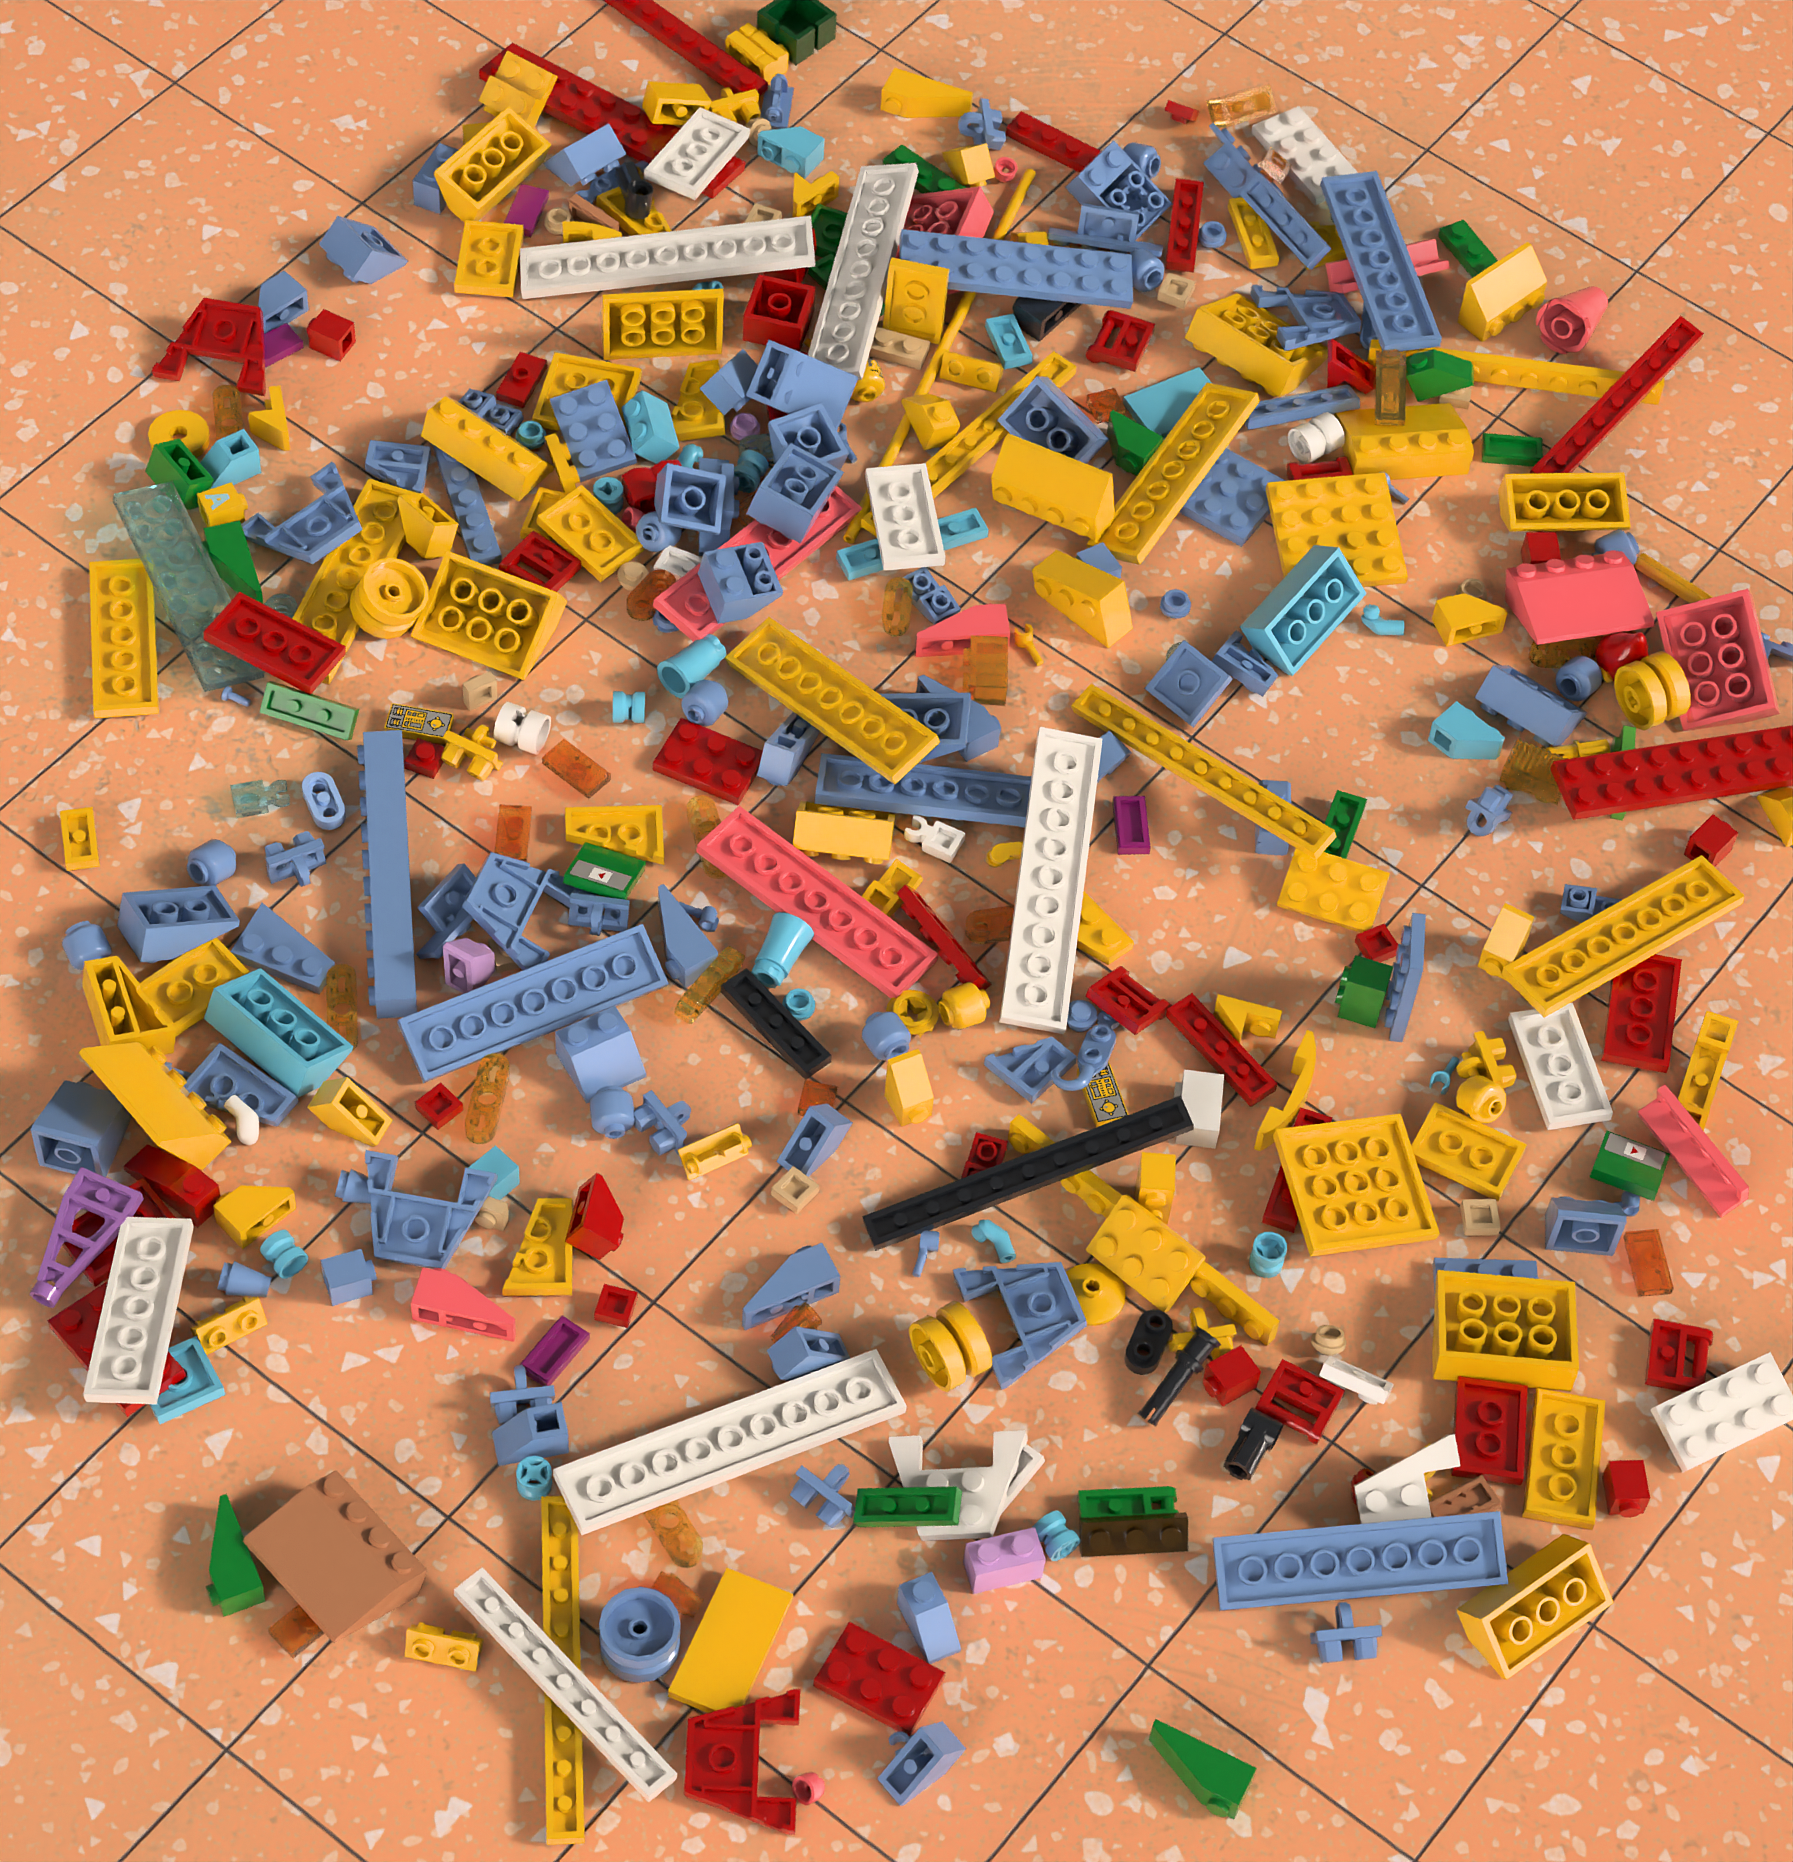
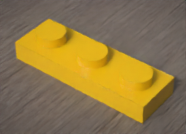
[1228,197,1279,269]

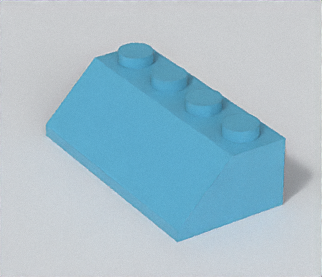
[1240,545,1367,676]
[204,968,354,1098]

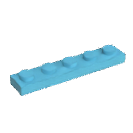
[836,507,989,581]

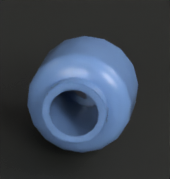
[1123,142,1161,180]
[1130,249,1165,292]
[636,511,681,552]
[1592,529,1640,565]
[1555,656,1602,701]
[681,679,728,727]
[187,839,236,886]
[62,921,112,970]
[862,1012,911,1061]
[590,1086,635,1139]

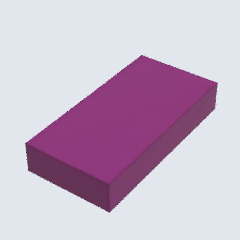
[504,184,549,237]
[264,323,304,368]
[1112,796,1151,855]
[519,1315,590,1386]

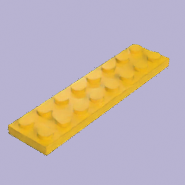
[1086,382,1260,565]
[292,478,416,685]
[725,617,940,785]
[1502,855,1745,1018]

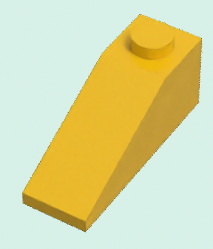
[880,67,973,118]

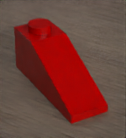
[123,1144,221,1228]

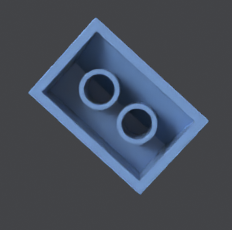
[997,376,1109,463]
[1475,665,1587,747]

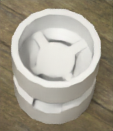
[1288,412,1345,464]
[493,702,551,755]

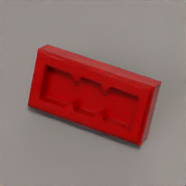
[496,352,548,409]

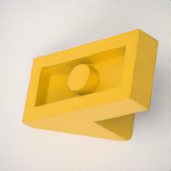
[792,170,839,218]
[248,385,290,451]
[1213,994,1282,1043]

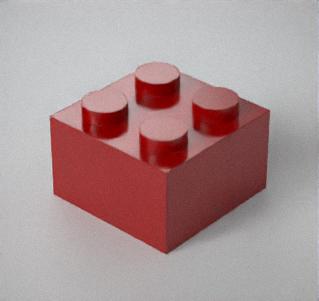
[742,274,816,351]

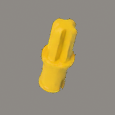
[1546,739,1610,767]

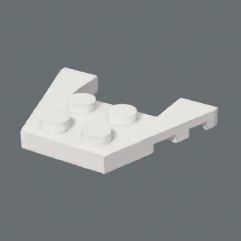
[889,1430,1028,1541]
[1354,1434,1460,1524]

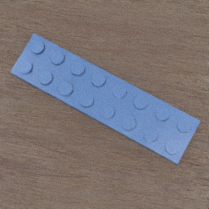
[1320,171,1442,354]
[899,229,1133,309]
[815,753,1031,828]
[397,924,669,1083]
[1212,1511,1508,1611]

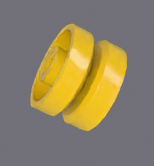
[350,557,429,639]
[1614,651,1691,731]
[909,1301,992,1392]

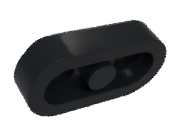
[1124,1310,1173,1375]

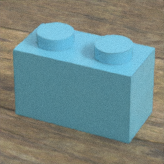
[621,390,680,464]

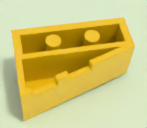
[1032,550,1133,648]
[82,956,176,1055]

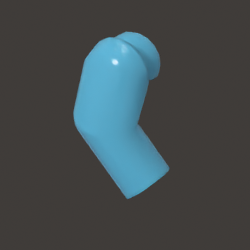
[677,444,703,469]

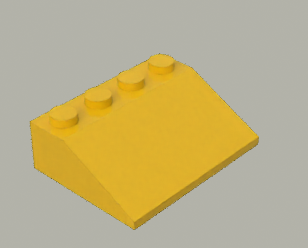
[601,289,724,360]
[1185,293,1328,397]
[1334,403,1474,480]
[411,550,567,681]
[78,1042,232,1170]
[1432,1270,1579,1391]

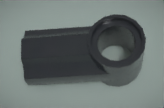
[615,162,654,219]
[1223,1408,1284,1480]

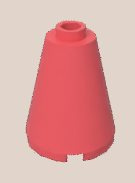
[1536,286,1608,354]

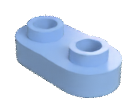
[302,772,346,830]

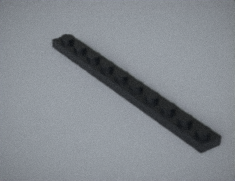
[862,1095,1194,1251]

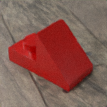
[1327,339,1374,395]

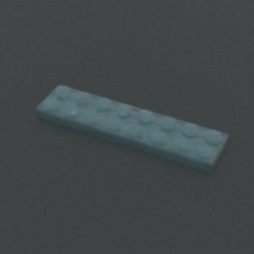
[113,481,265,692]

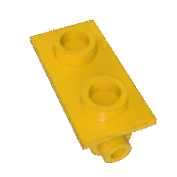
[939,350,1004,393]
[677,1123,752,1181]
[190,1296,268,1355]
[405,1622,484,1672]

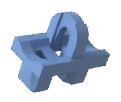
[958,98,1006,150]
[1465,785,1513,836]
[265,831,326,887]
[568,889,630,936]
[633,1090,691,1156]
[490,1365,555,1425]
[790,1464,855,1528]
[1310,1602,1382,1663]

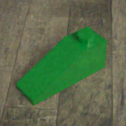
[200,520,263,604]
[206,1494,266,1617]
[1149,1719,1257,1819]

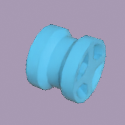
[593,477,623,515]
[516,1456,552,1501]

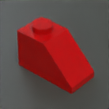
[565,1173,624,1260]

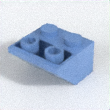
[698,542,783,624]

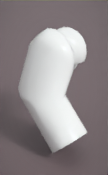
[224,1095,259,1145]

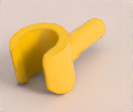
[1014,623,1044,666]

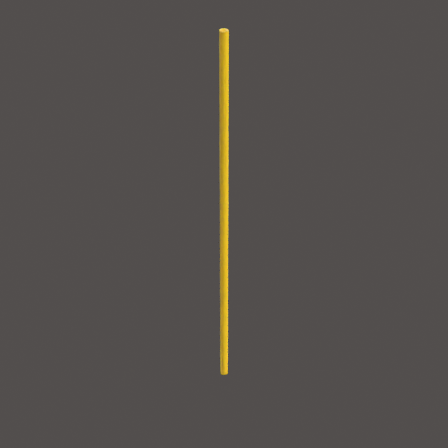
[843,168,1036,544]

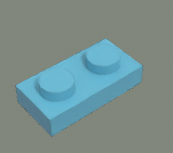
[985,313,1033,370]

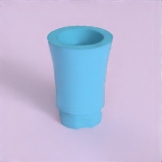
[657,634,726,699]
[751,912,814,988]

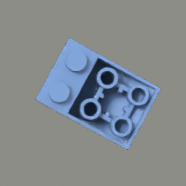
[1065,140,1172,241]
[746,340,859,430]

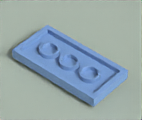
[1384,913,1426,1042]

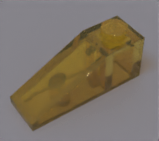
[1374,349,1406,426]

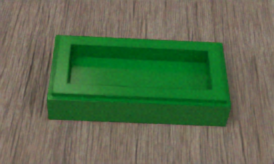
[1481,433,1543,467]

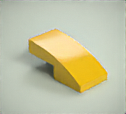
[562,221,622,244]
[861,859,923,917]

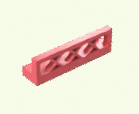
[1325,239,1450,294]
[1638,1084,1749,1218]

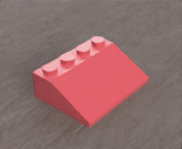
[895,186,994,294]
[1505,550,1654,645]
[1656,588,1780,731]

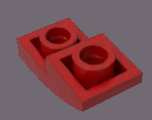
[961,1132,1009,1179]

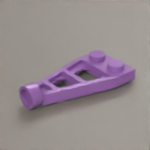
[30,1167,144,1308]

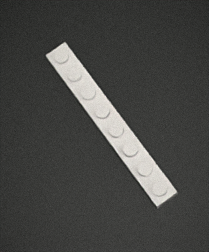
[454,1567,677,1803]

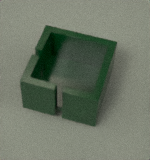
[757,0,837,65]

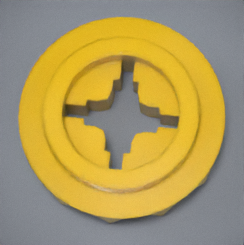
[886,990,939,1038]

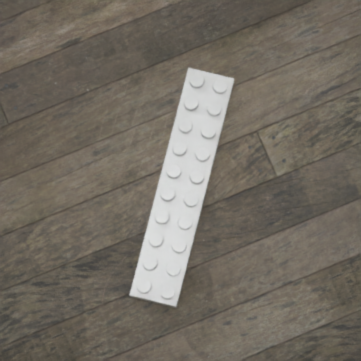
[808,163,919,380]
[520,216,815,299]
[999,727,1102,1034]
[553,1349,907,1536]

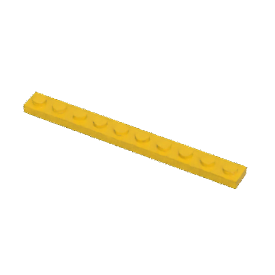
[1367,339,1664,405]
[861,351,1077,537]
[1071,683,1336,860]
[1008,1114,1280,1346]
[541,1496,585,1845]

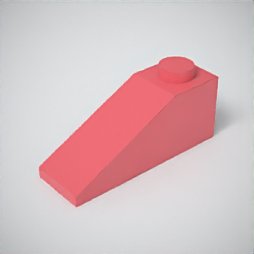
[915,604,1010,657]
[411,1267,516,1342]

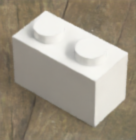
[1173,1069,1224,1149]

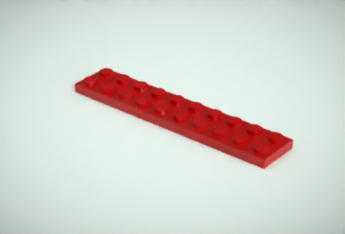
[479,43,745,199]
[1550,725,1793,820]

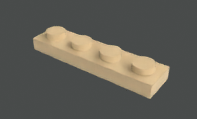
[809,310,930,370]

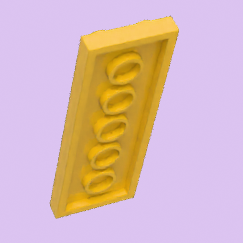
[89,558,159,718]

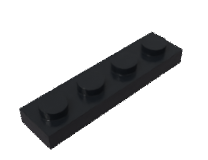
[721,968,832,1080]

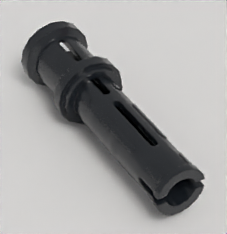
[1137,1326,1221,1427]

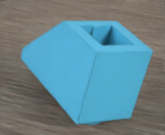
[757,127,825,179]
[200,429,261,489]
[1428,701,1505,760]

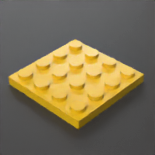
[1265,472,1408,587]
[1273,1114,1440,1257]

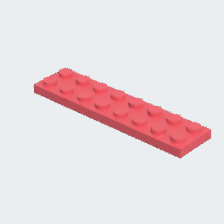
[653,486,862,642]
[696,806,938,998]

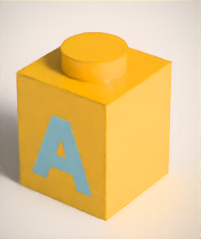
[197,482,248,527]

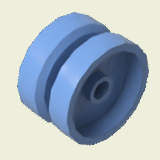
[599,1587,680,1683]

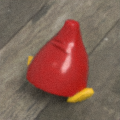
[1595,632,1648,683]

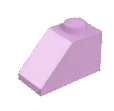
[443,938,495,994]

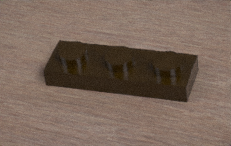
[1079,1512,1188,1557]

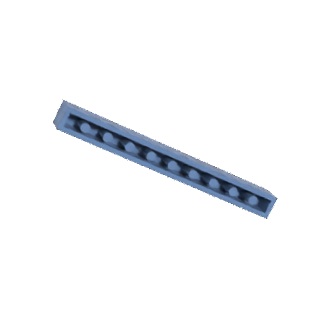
[357,730,417,1019]

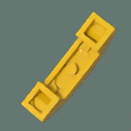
[1677,1011,1739,1131]
[1254,1030,1316,1151]

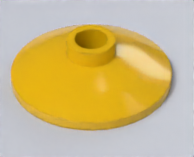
[1066,1263,1126,1326]

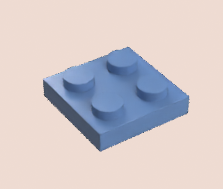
[1144,640,1233,728]

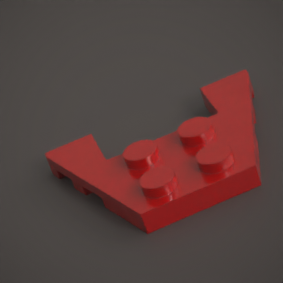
[151,297,266,396]
[684,1689,801,1835]

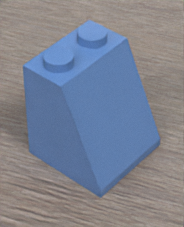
[31,1080,132,1177]

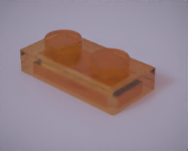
[1258,146,1292,184]
[494,804,532,862]

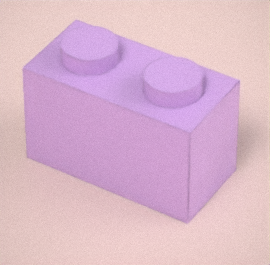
[963,1527,1045,1594]

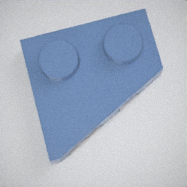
[365,440,431,493]
[1212,630,1278,697]
[984,1037,1077,1104]

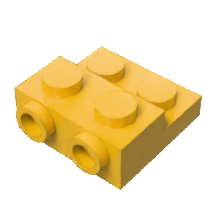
[478,51,558,128]

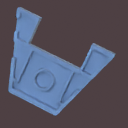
[1250,285,1361,351]
[241,462,363,564]
[462,852,580,970]
[365,1150,498,1269]
[953,1262,1087,1390]

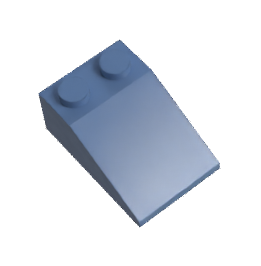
[746,443,844,543]
[880,693,971,764]
[117,885,240,963]

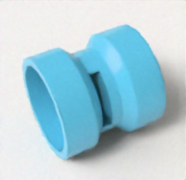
[734,450,768,493]
[613,691,645,723]
[260,1230,308,1279]
[1249,1232,1287,1278]
[1032,1510,1081,1561]

